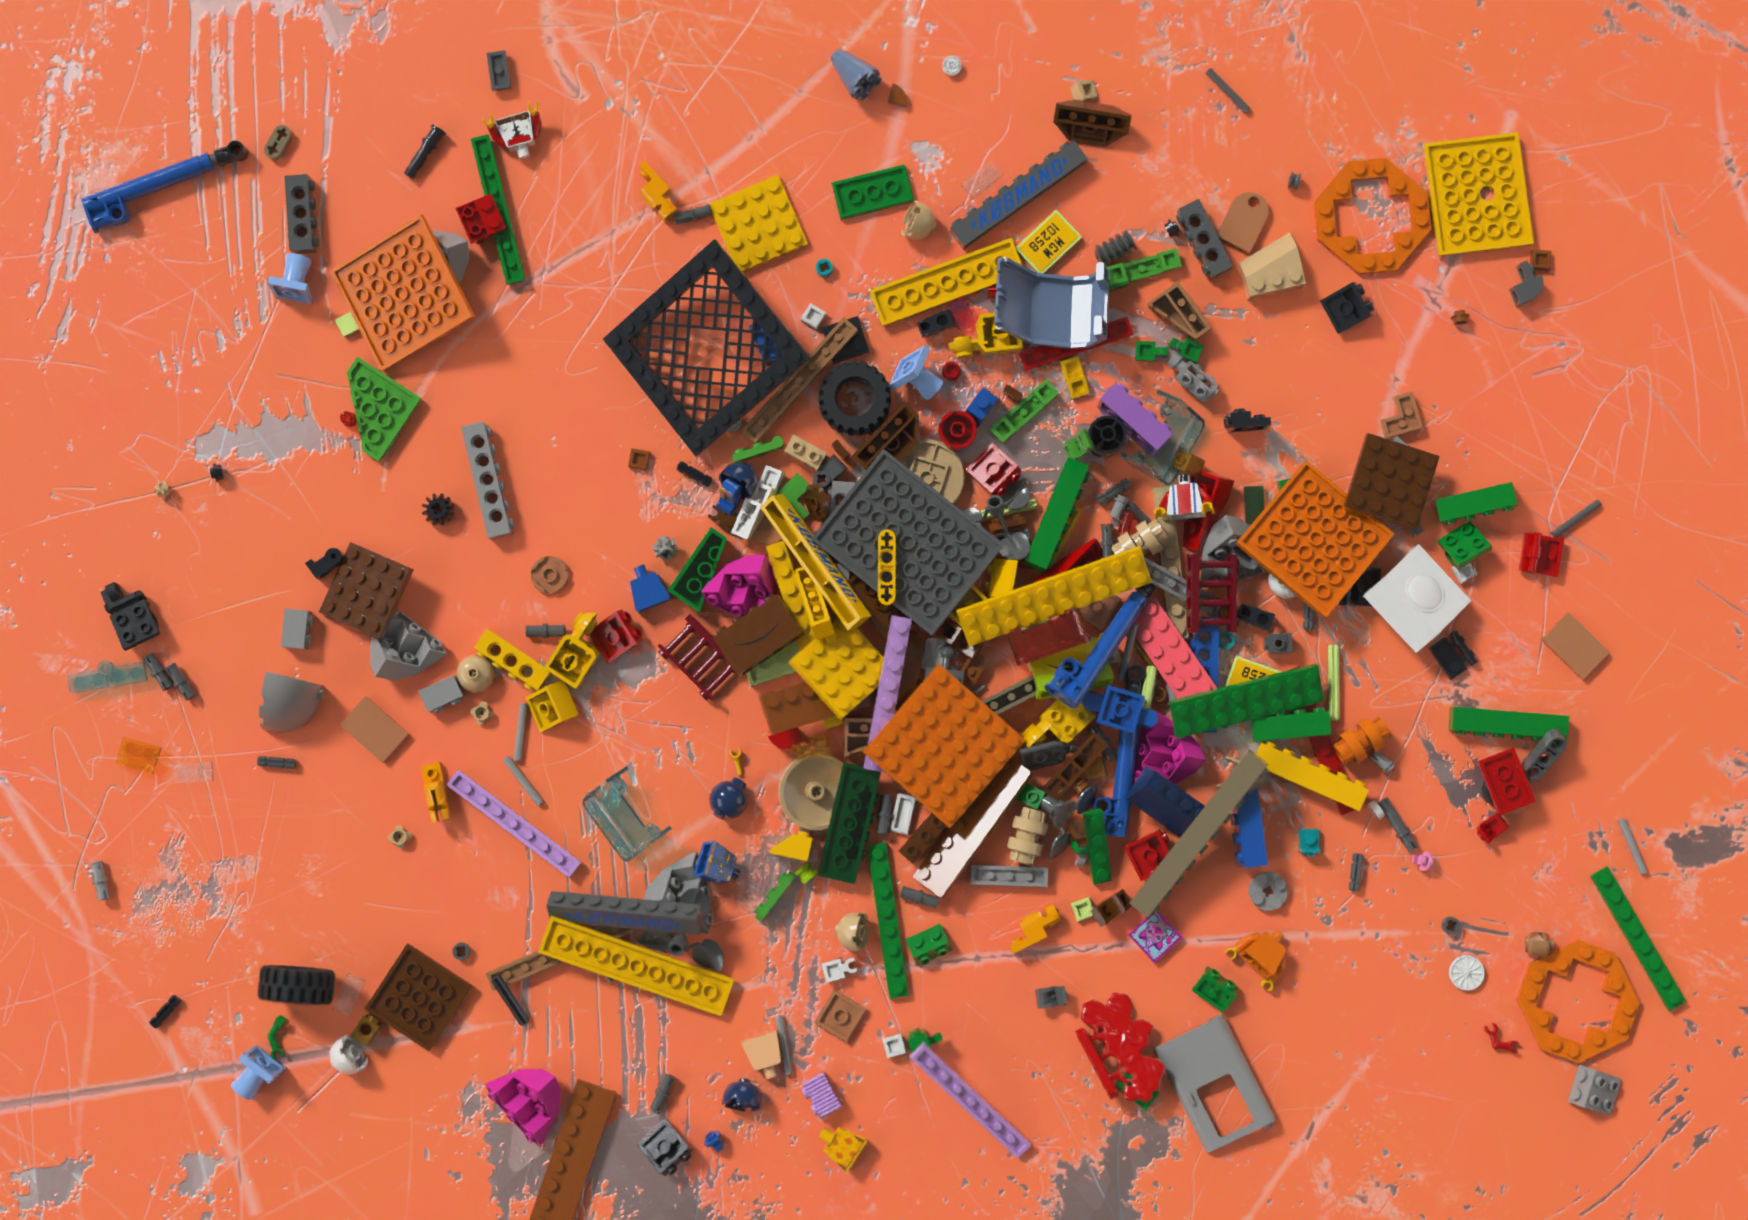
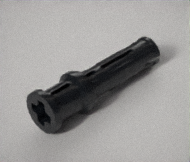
[403,124,446,180]

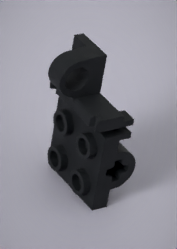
[100,582,160,651]

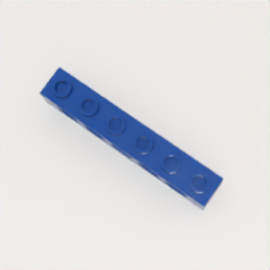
[1190,617,1219,733]

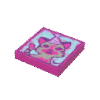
[1128,911,1183,963]

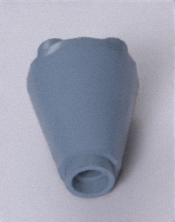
[831,49,882,101]

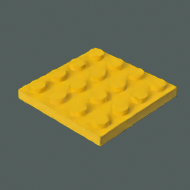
[708,174,808,272]
[788,618,884,720]

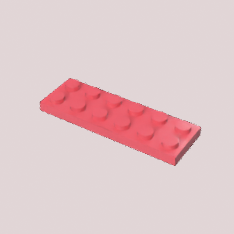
[1134,596,1217,699]

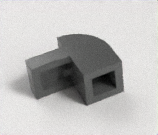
[1509,260,1543,307]

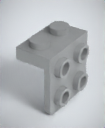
[1568,1064,1621,1115]

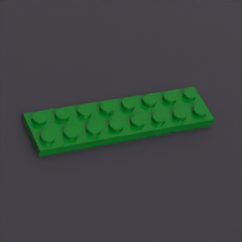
[1169,663,1324,739]

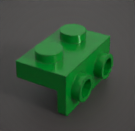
[905,924,952,966]

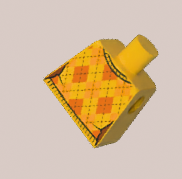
[818,1126,867,1172]

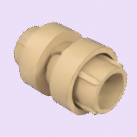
[1112,519,1170,555]
[1007,807,1048,865]

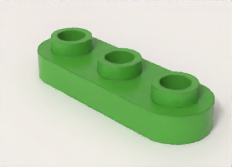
[754,871,795,922]

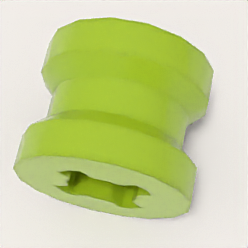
[794,861,818,885]

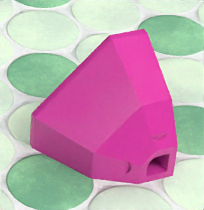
[702,555,776,617]
[1134,710,1205,784]
[485,1069,561,1146]

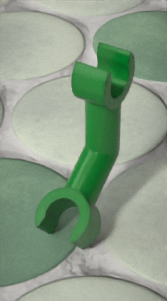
[267,1015,286,1060]

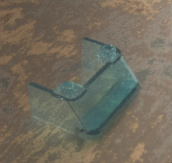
[1120,390,1205,486]
[583,766,672,862]

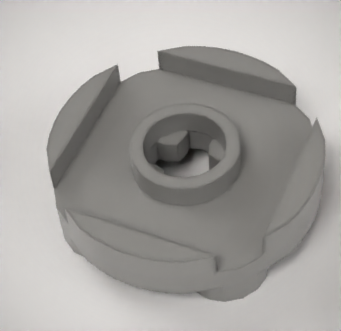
[1248,872,1288,911]

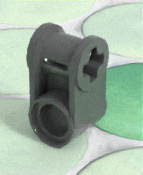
[812,454,847,490]

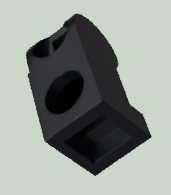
[917,309,956,338]
[305,548,344,580]
[1237,604,1275,632]

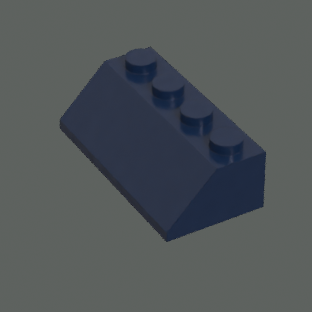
[1125,766,1205,837]

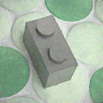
[281,609,314,650]
[418,675,466,714]

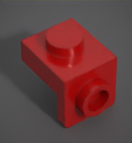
[1477,812,1509,844]

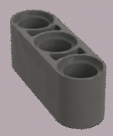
[1521,729,1567,781]

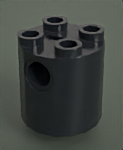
[1087,415,1126,458]

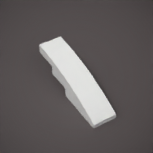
[731,465,785,540]

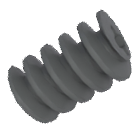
[1094,230,1137,265]

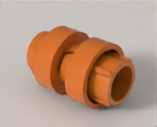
[1333,717,1391,765]

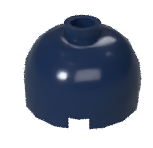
[719,462,758,500]
[722,1078,761,1112]

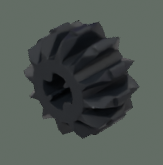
[422,493,455,526]

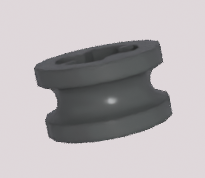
[1287,171,1301,190]
[1441,917,1460,934]
[452,942,470,960]

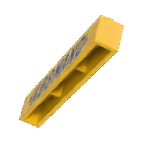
[760,494,871,630]

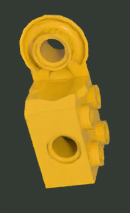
[948,313,1023,358]
[544,611,600,689]
[1021,699,1096,748]

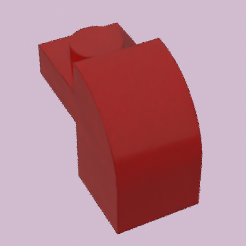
[767,722,804,749]

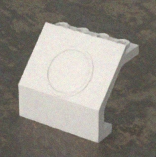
[1363,544,1471,653]

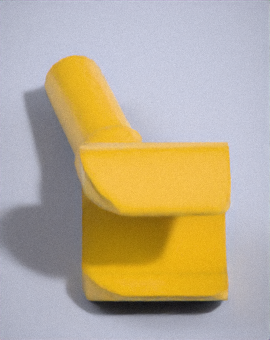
[730,748,742,775]

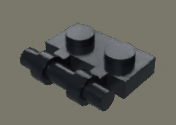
[1428,630,1478,680]

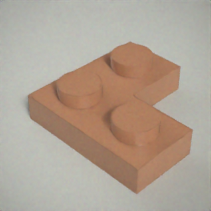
[1380,391,1423,439]

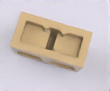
[784,434,827,471]

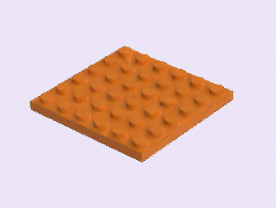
[330,214,475,372]
[1235,460,1394,619]
[862,664,1026,828]

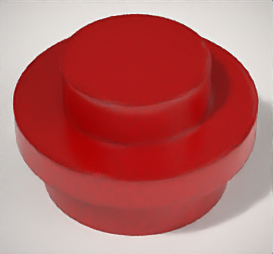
[942,362,961,381]

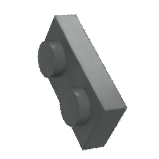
[487,50,511,92]

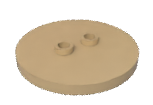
[901,439,964,504]

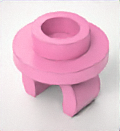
[1412,852,1433,871]

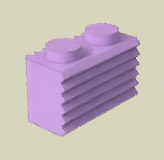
[801,1072,842,1119]

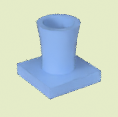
[268,253,313,304]
[889,345,943,400]
[231,1044,286,1100]

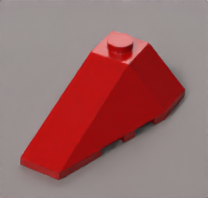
[1183,470,1234,551]
[1033,538,1103,616]

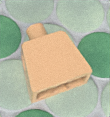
[741,1030,781,1079]

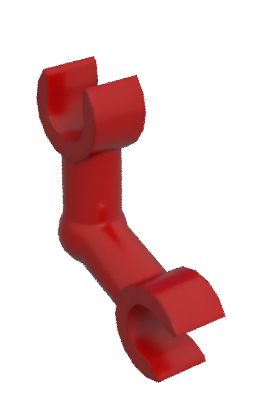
[1484,1023,1519,1053]

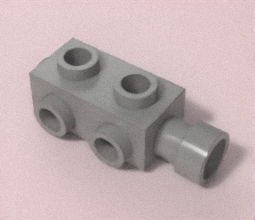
[1167,352,1219,402]

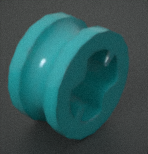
[816,259,833,278]
[1219,632,1235,649]

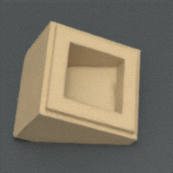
[1070,79,1098,101]

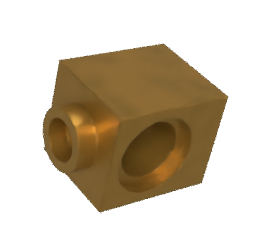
[1171,449,1206,478]
[350,1014,382,1046]

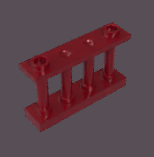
[1186,554,1239,633]
[657,614,735,701]

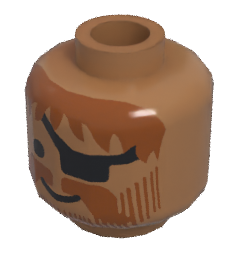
[1525,932,1554,957]

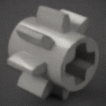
[653,536,678,560]

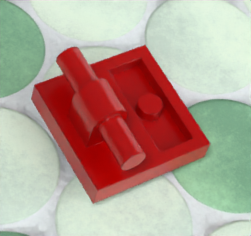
[455,194,506,245]
[1518,532,1564,577]

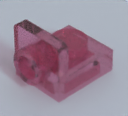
[948,298,976,330]

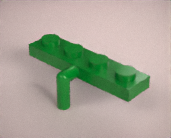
[1070,808,1112,885]

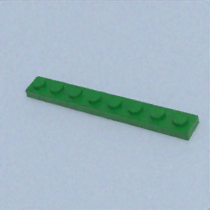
[471,134,526,286]
[867,842,908,999]
[1589,866,1686,1011]

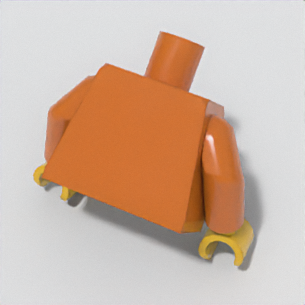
[1225,930,1286,992]

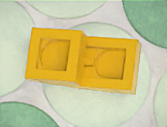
[1060,355,1090,399]

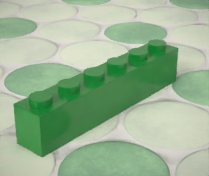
[1023,457,1090,573]
[1448,707,1569,742]

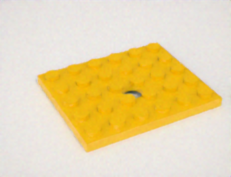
[1423,132,1534,257]

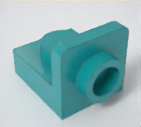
[1298,829,1321,856]

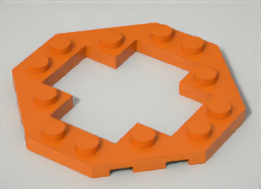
[1313,158,1431,274]
[1516,940,1640,1063]

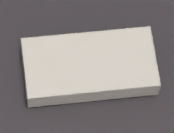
[889,793,916,835]

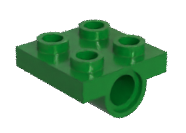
[1437,521,1492,569]

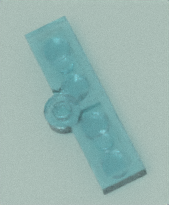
[67,661,148,694]

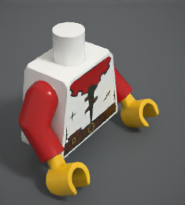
[482,101,542,159]

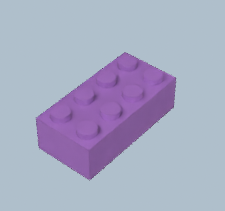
[1097,382,1173,458]

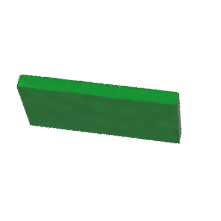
[831,164,914,220]

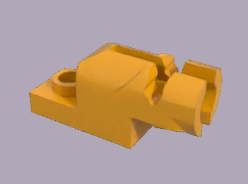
[639,160,677,222]
[421,762,451,823]
[1009,904,1061,954]

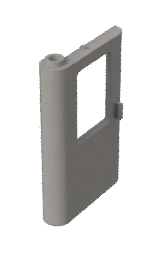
[1153,1014,1276,1153]

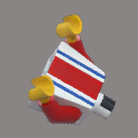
[1154,474,1215,521]

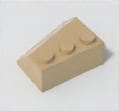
[1238,232,1306,300]

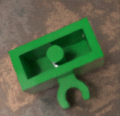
[906,1027,943,1053]

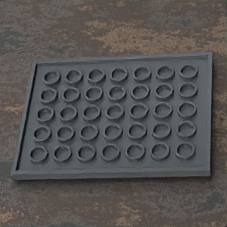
[811,449,1004,635]

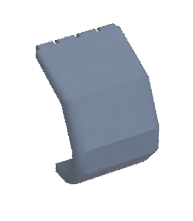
[994,257,1109,349]

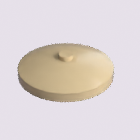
[778,753,843,830]

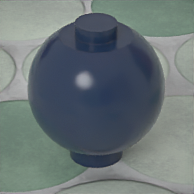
[709,777,748,820]

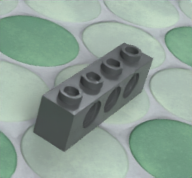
[284,174,318,254]
[1176,199,1233,280]

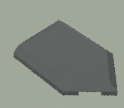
[1019,741,1078,771]

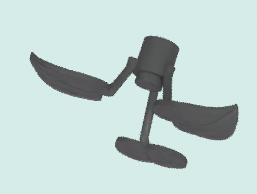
[961,479,1030,560]
[1040,784,1097,860]
[637,888,724,972]

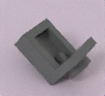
[1035,986,1067,1009]

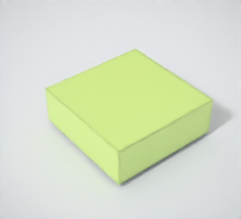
[335,312,359,338]
[1071,897,1093,922]

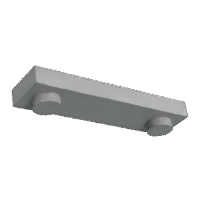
[970,865,1048,887]

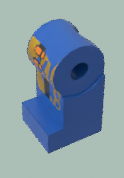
[716,478,742,515]

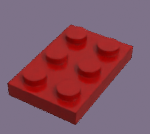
[1477,747,1536,816]

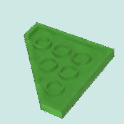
[347,357,422,462]

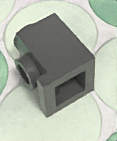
[1263,633,1293,654]

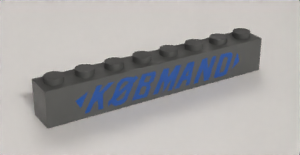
[950,141,1088,250]
[546,891,704,935]

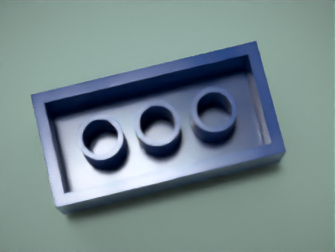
[1230,788,1268,868]

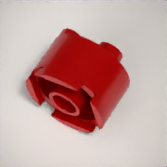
[938,411,977,452]

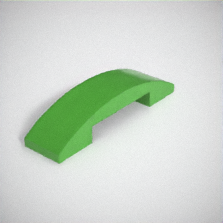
[1107,248,1182,286]
[990,379,1059,443]
[1062,429,1094,460]

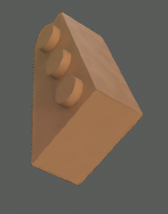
[1147,281,1212,340]
[844,716,873,757]

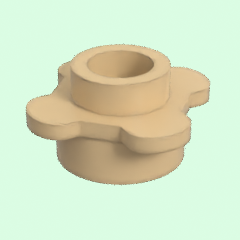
[154,480,170,501]
[470,702,493,724]
[388,825,411,848]

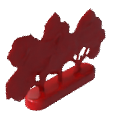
[1075,992,1165,1103]

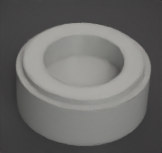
[1075,853,1087,867]

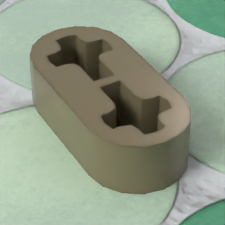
[264,125,292,160]

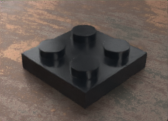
[822,316,870,365]

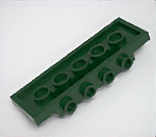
[817,762,881,884]

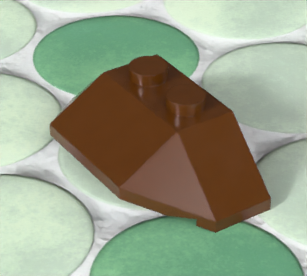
[1053,100,1132,146]
[851,402,919,470]

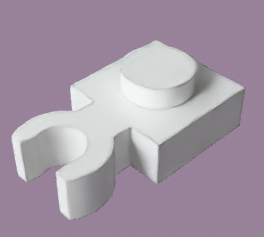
[822,958,857,982]

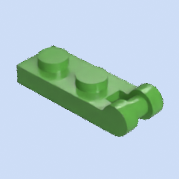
[732,436,784,463]

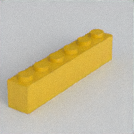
[1256,740,1369,811]

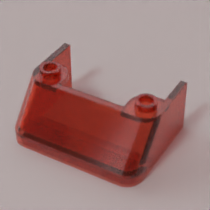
[1006,607,1091,666]

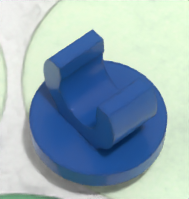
[704,1131,724,1152]

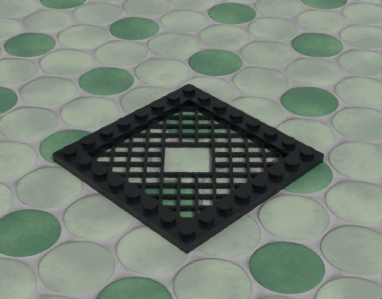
[603,239,811,457]

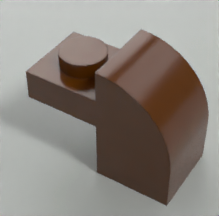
[937,620,984,660]
[1091,889,1132,927]

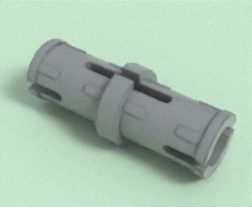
[90,861,110,901]

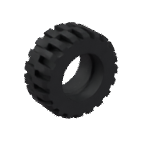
[818,361,891,436]
[257,965,335,1005]

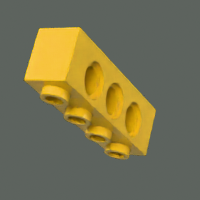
[794,567,835,640]
[474,629,552,691]

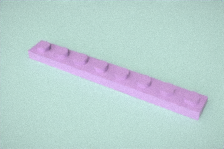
[864,616,912,772]
[447,770,581,878]
[910,1042,1031,1158]

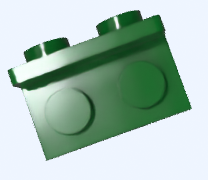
[1191,966,1239,1012]

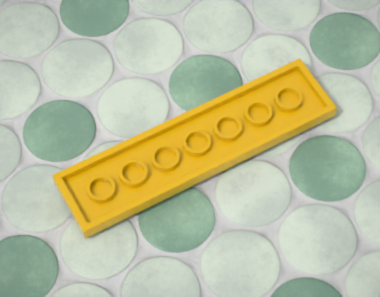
[869,238,1022,327]

